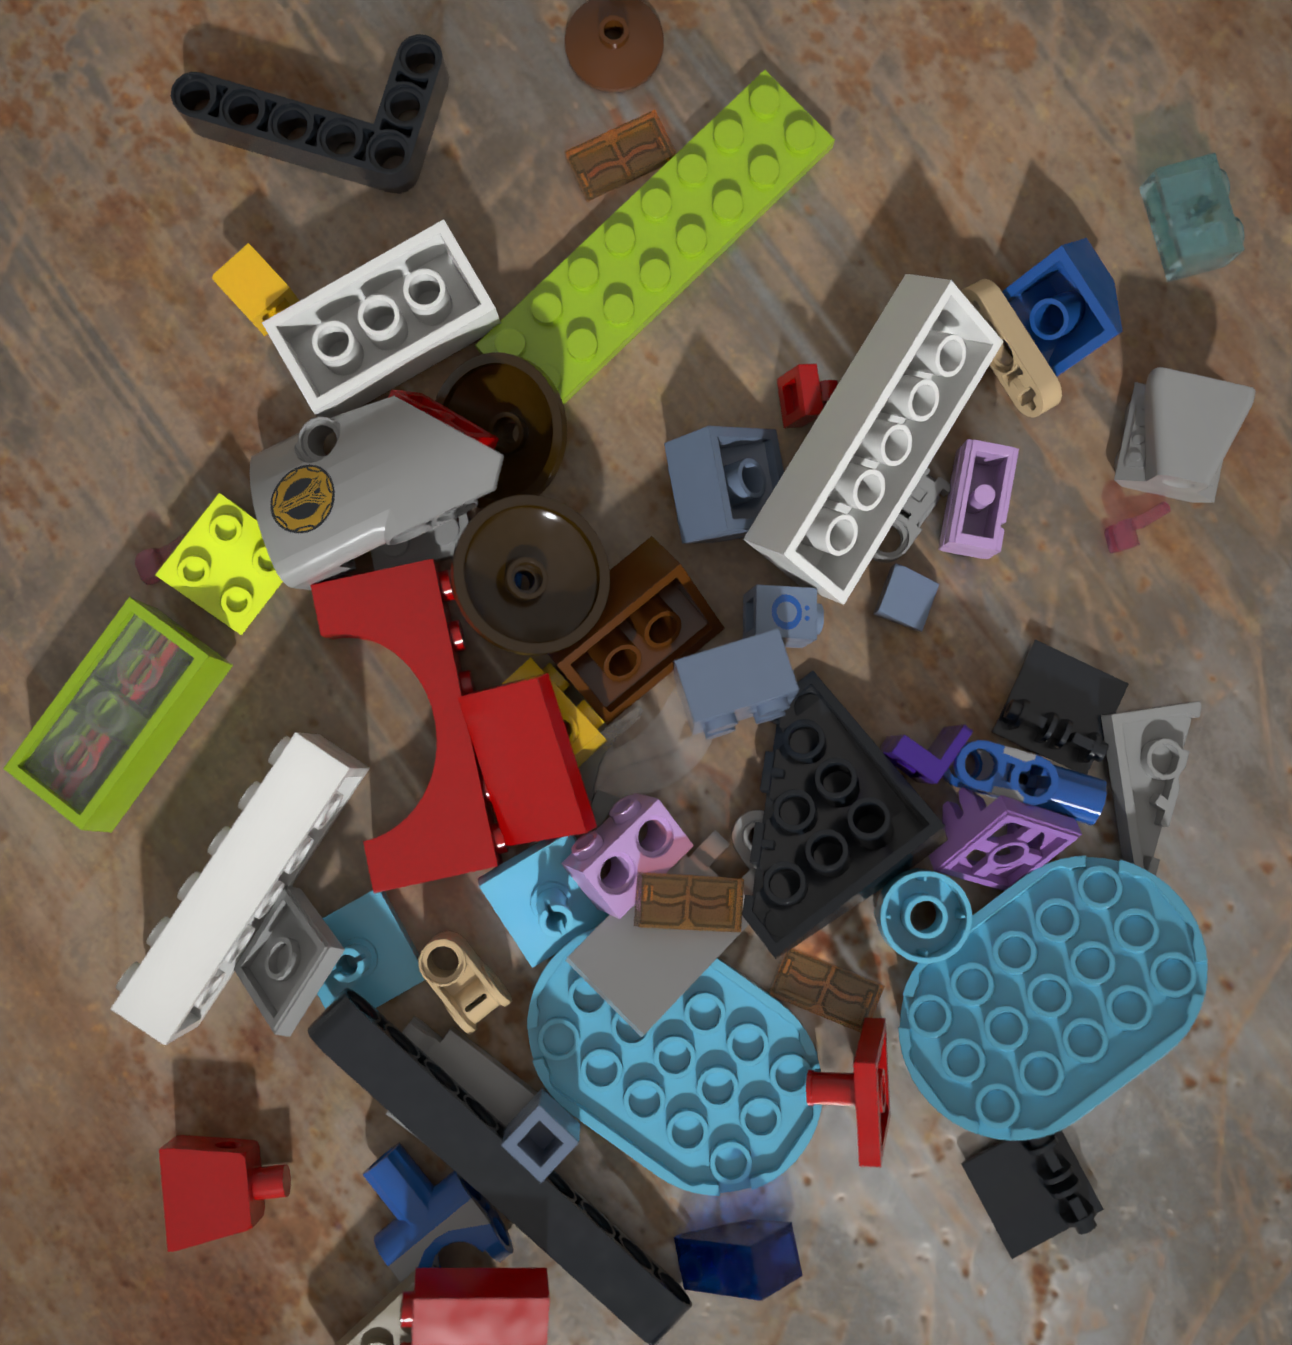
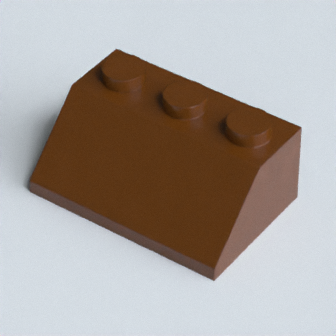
[548,536,725,725]

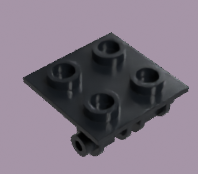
[992,640,1129,775]
[961,1130,1104,1259]

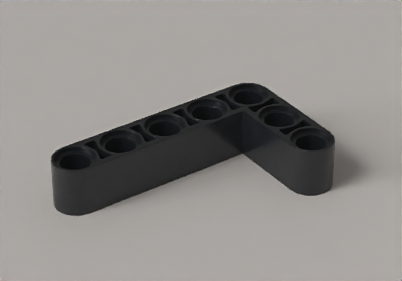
[171,34,449,194]

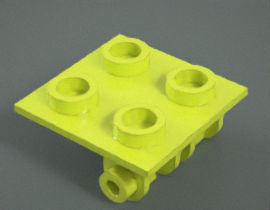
[155,493,283,635]

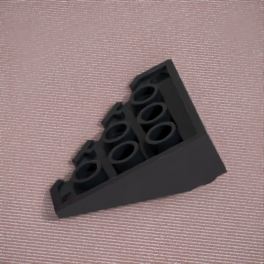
[742,671,947,959]

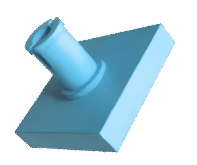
[478,835,609,968]
[317,890,425,1009]

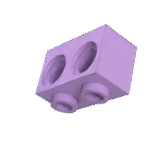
[561,793,694,919]

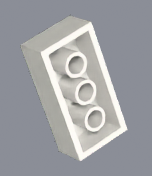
[262,219,501,418]

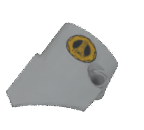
[249,396,504,590]

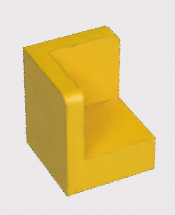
[212,243,300,336]

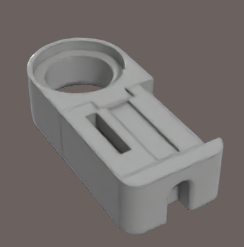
[872,468,951,563]

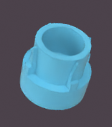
[873,868,972,963]

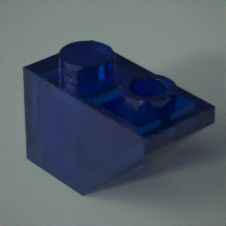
[674,1219,803,1301]

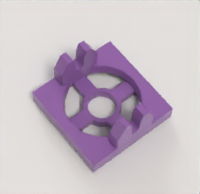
[929,788,1082,891]

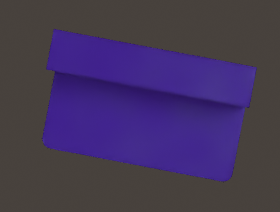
[879,724,973,784]

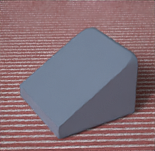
[873,563,939,632]

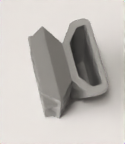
[1114,367,1256,503]

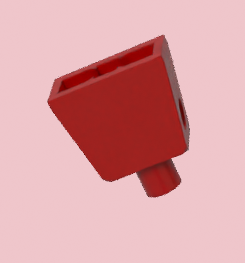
[159,1135,291,1252]

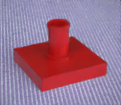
[806,1018,891,1167]

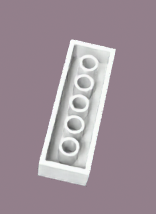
[743,274,1004,605]
[111,732,370,1045]

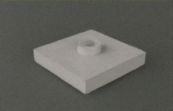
[234,885,345,1037]

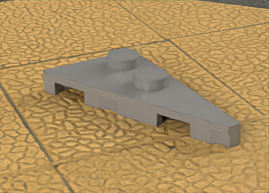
[1101,701,1202,876]

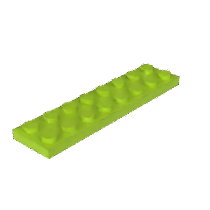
[475,70,835,405]

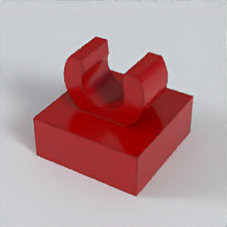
[776,364,838,428]

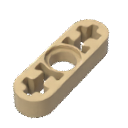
[960,279,1062,418]

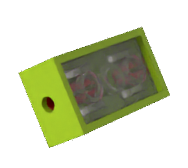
[3,597,233,833]

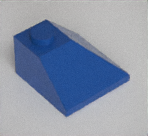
[1002,238,1123,377]

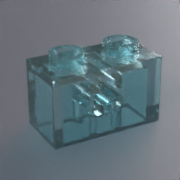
[1139,153,1245,283]

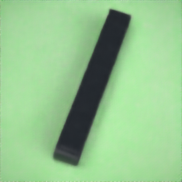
[307,988,692,1345]

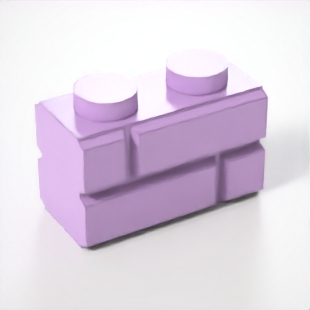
[938,439,1019,559]

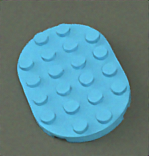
[898,855,1208,1141]
[527,926,822,1196]

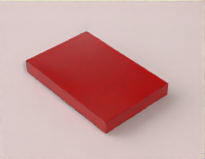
[457,673,597,846]

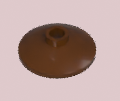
[565,0,664,92]

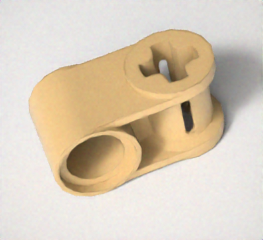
[418,931,512,1035]

